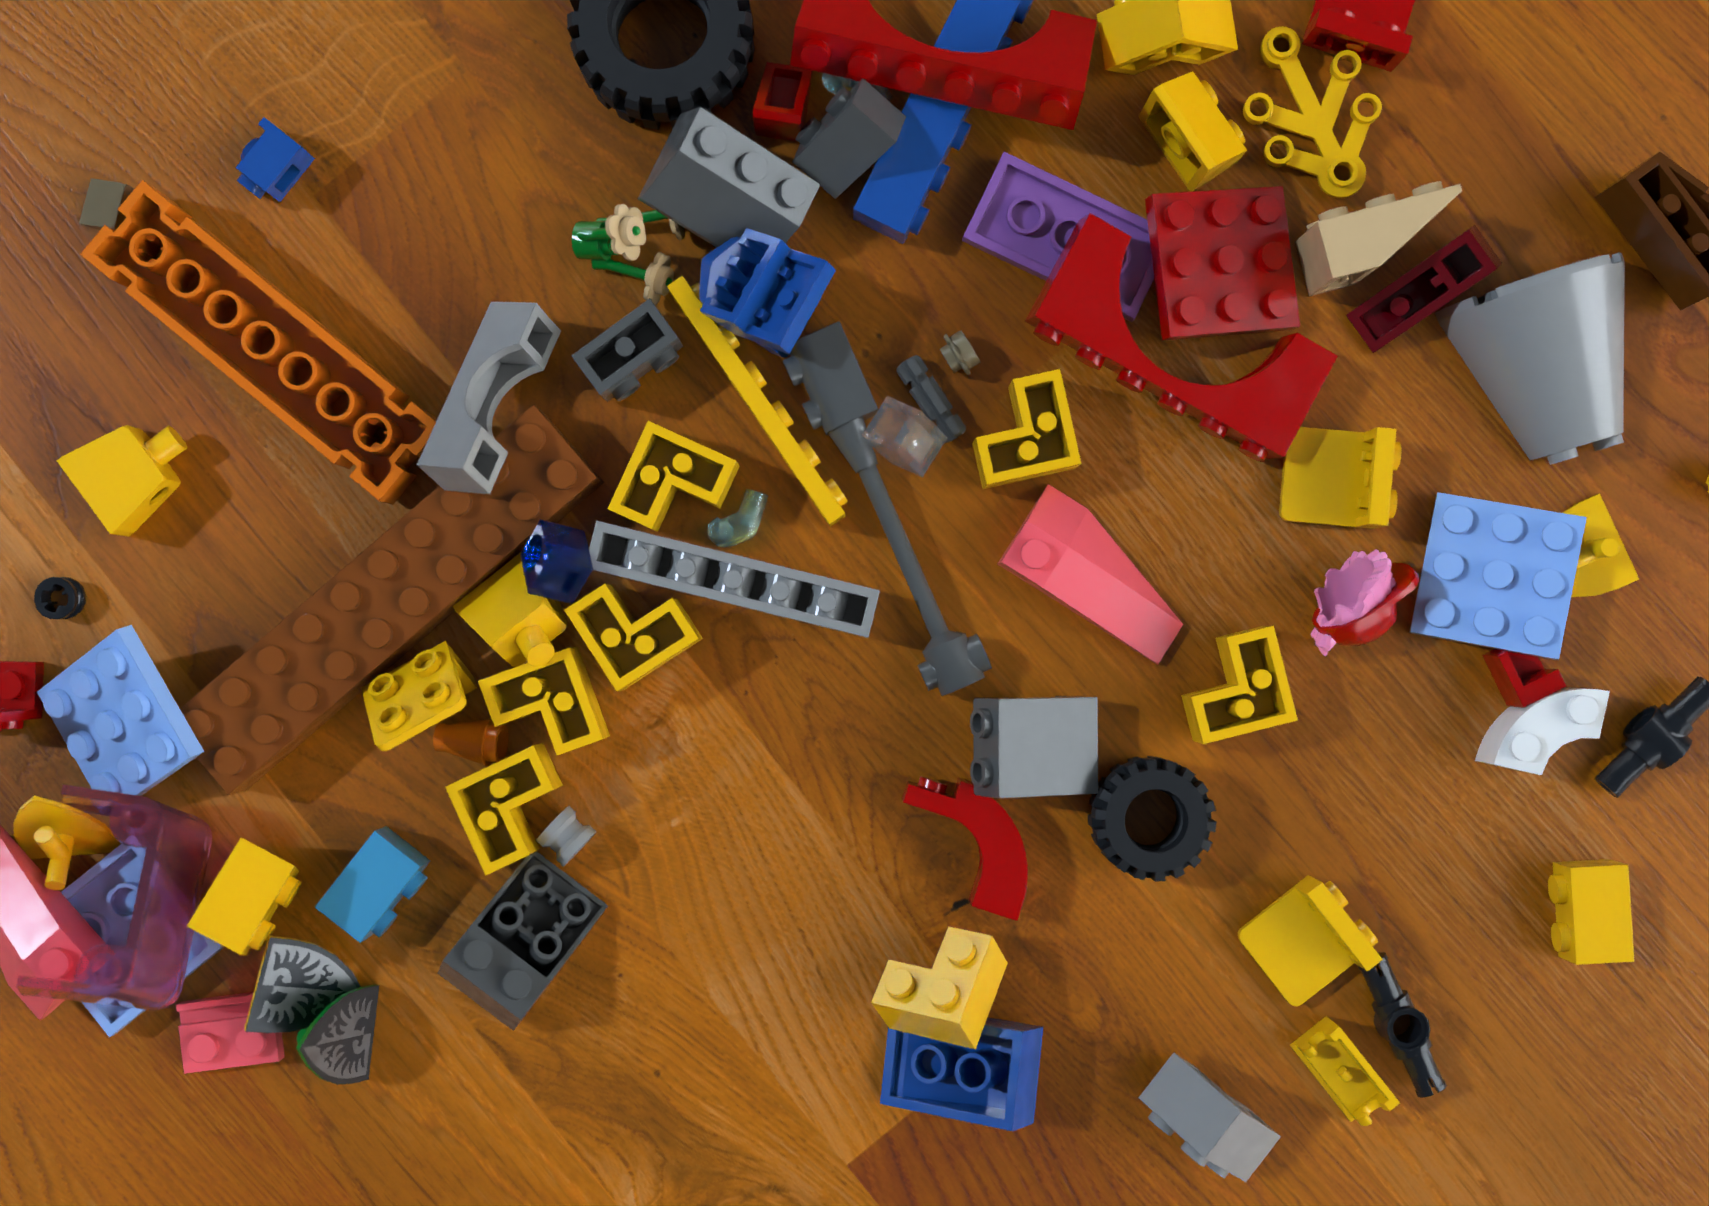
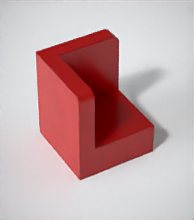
[1482,649,1567,708]

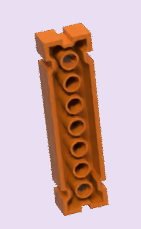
[80,180,437,505]

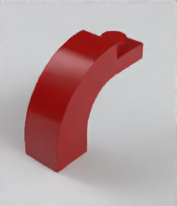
[902,776,1028,921]

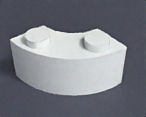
[1475,688,1610,775]

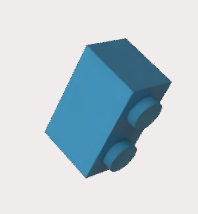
[315,826,430,943]

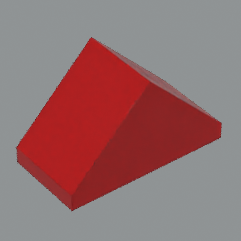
[753,62,813,142]

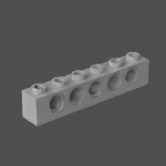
[584,521,880,638]

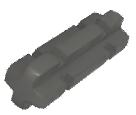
[896,355,966,444]

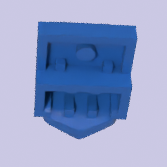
[699,228,836,358]

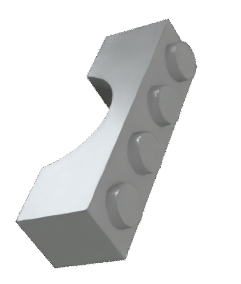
[417,301,561,494]

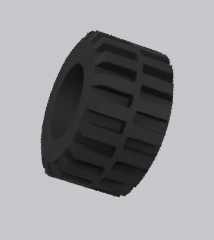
[1088,756,1217,882]

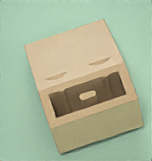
[1295,181,1462,296]

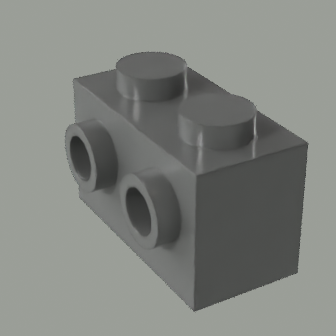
[792,78,906,199]
[571,298,684,402]

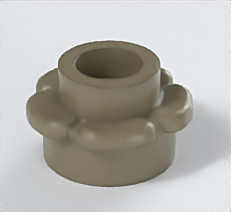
[940,330,981,375]

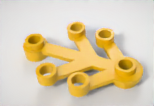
[1243,26,1382,198]

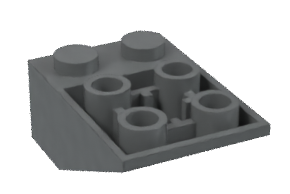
[438,851,608,1031]

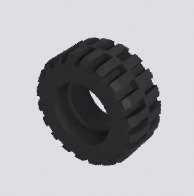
[567,0,755,130]

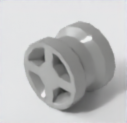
[536,806,597,867]

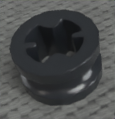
[34,577,86,620]

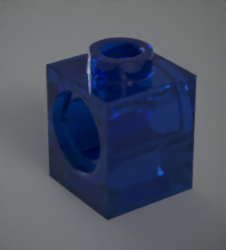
[520,519,593,604]

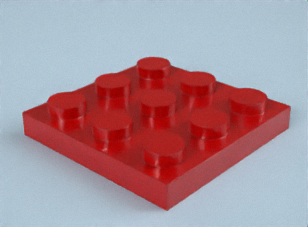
[1145,186,1301,341]

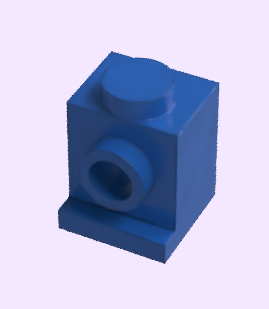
[236,117,315,202]

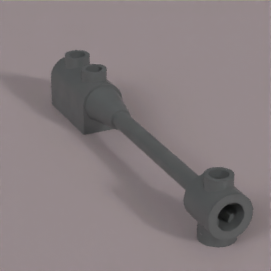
[783,321,992,696]

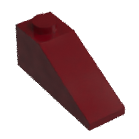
[1346,225,1502,353]

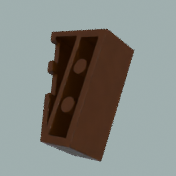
[1595,152,1709,310]

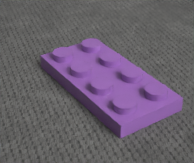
[962,152,1154,322]

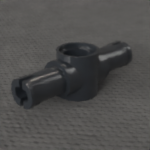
[1594,676,1709,798]
[1357,952,1447,1098]

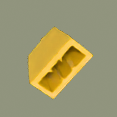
[56,425,187,537]
[452,550,567,667]

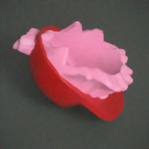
[1310,549,1420,656]

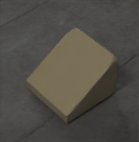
[79,178,134,230]

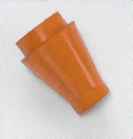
[433,719,509,766]

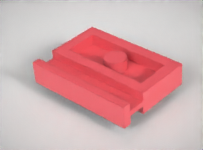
[176,992,285,1074]

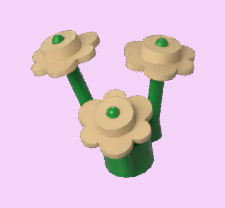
[571,204,685,306]

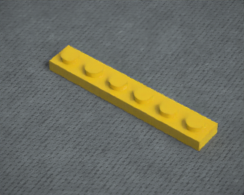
[667,275,848,527]

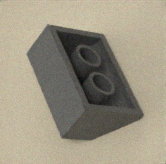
[638,107,821,247]

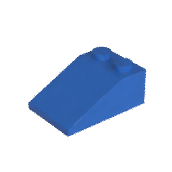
[880,1018,1043,1131]

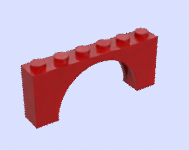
[790,0,1097,130]
[1025,213,1338,462]

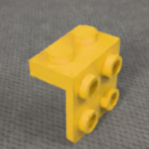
[1279,427,1402,529]
[361,641,477,751]
[1237,875,1383,1007]

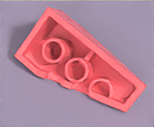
[998,484,1183,664]
[0,825,116,1020]

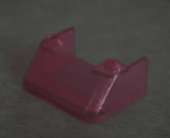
[17,785,212,1010]

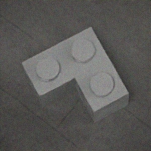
[1139,1052,1281,1182]

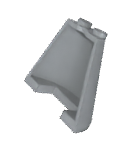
[1435,252,1625,465]

